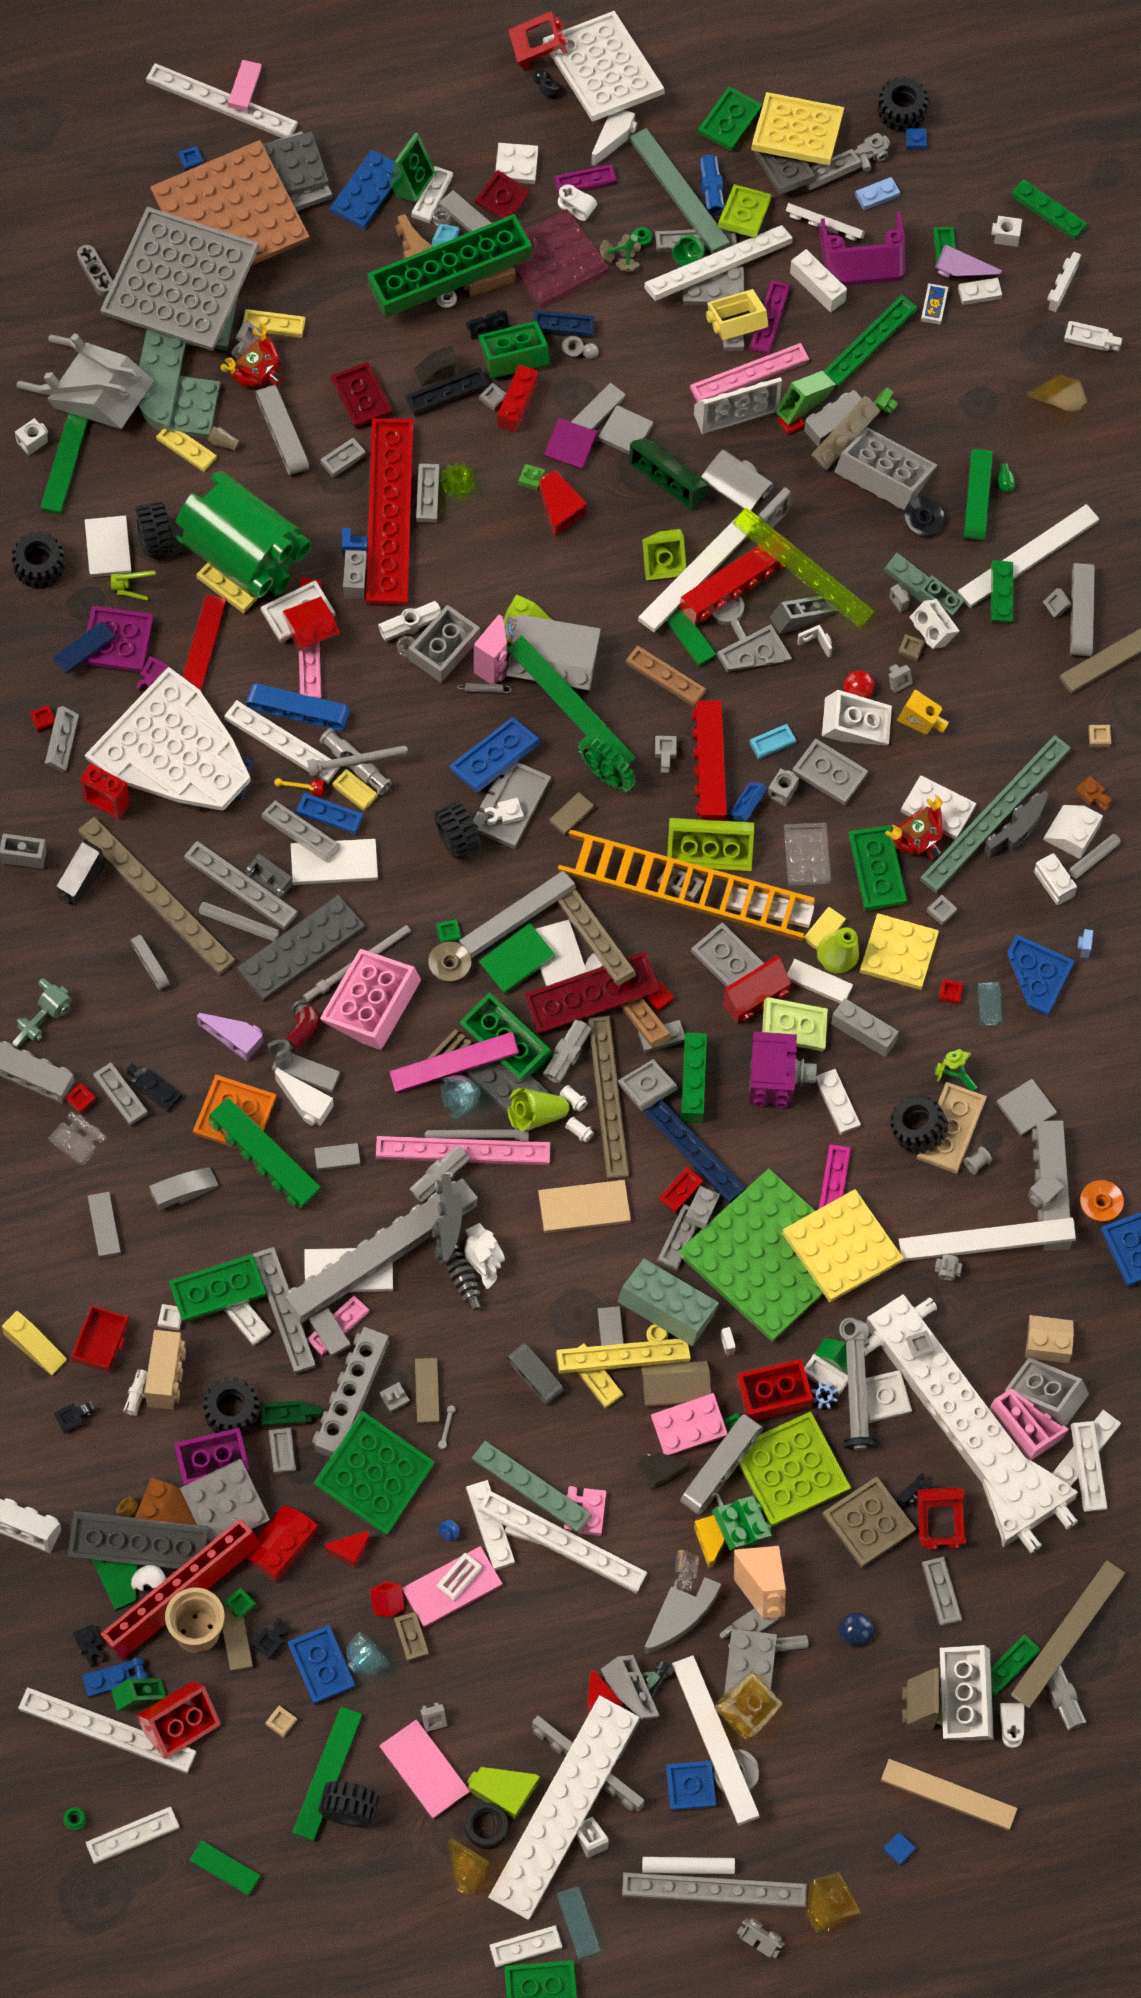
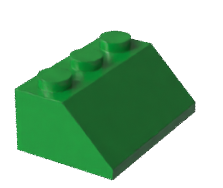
[478,321,550,379]

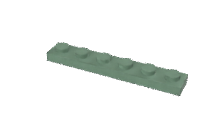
[472,1441,592,1534]

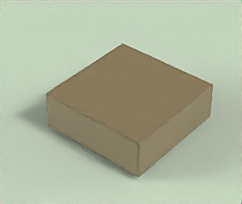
[898,634,925,661]

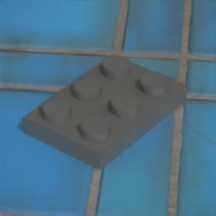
[754,151,816,195]

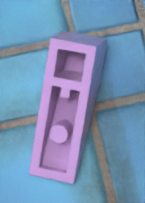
[935,245,1002,278]
[197,1013,264,1061]

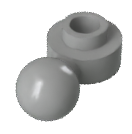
[562,336,599,360]

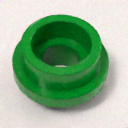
[632,227,652,247]
[63,1808,87,1831]

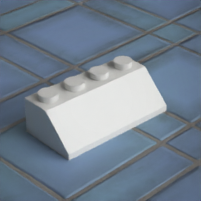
[0,1498,61,1553]
[940,1645,994,1741]

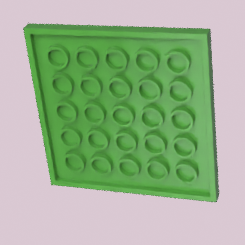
[678,1168,824,1342]

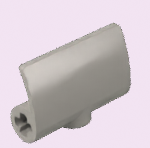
[702,450,774,512]

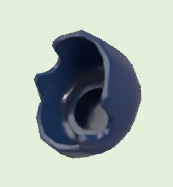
[838,1613,875,1647]

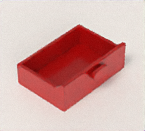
[71,1305,129,1374]

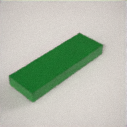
[665,609,716,667]
[991,1634,1041,1698]
[190,1841,261,1897]

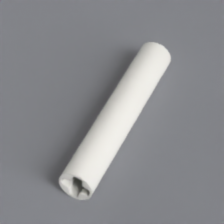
[642,1857,735,1874]

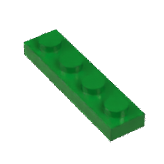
[1011,179,1087,240]

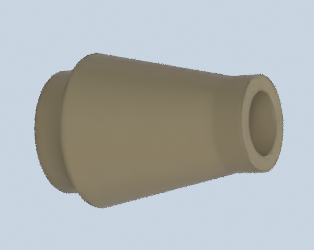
[207,426,239,451]

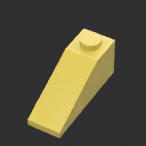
[2,1311,67,1376]

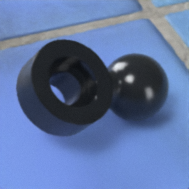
[533,69,560,97]

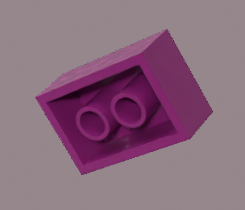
[174,1428,250,1486]

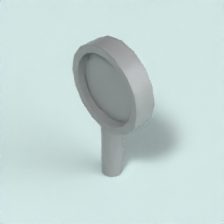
[710,597,747,640]

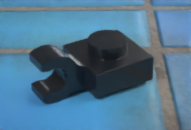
[54,1401,96,1434]
[896,1473,933,1510]

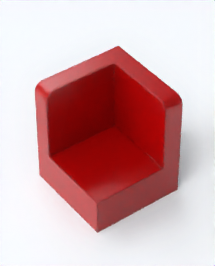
[370,1581,405,1617]

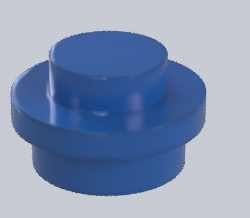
[438,1520,460,1541]

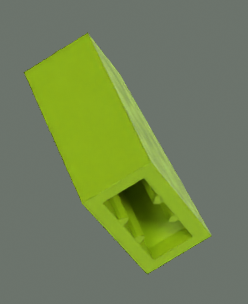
[467,1767,540,1820]

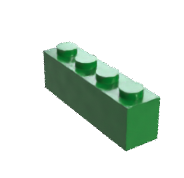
[681,1033,707,1123]

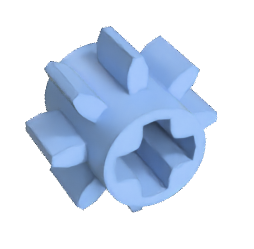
[811,1383,838,1410]

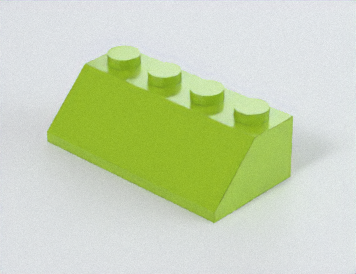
[667,818,754,871]

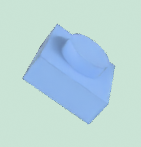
[1077,929,1093,958]

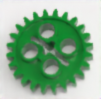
[577,736,636,793]

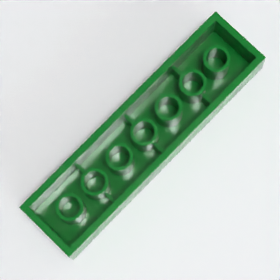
[367,214,532,318]

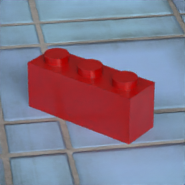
[497,365,538,433]

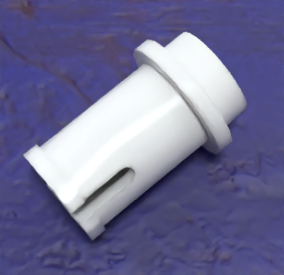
[560,1085,588,1112]
[565,1117,594,1143]

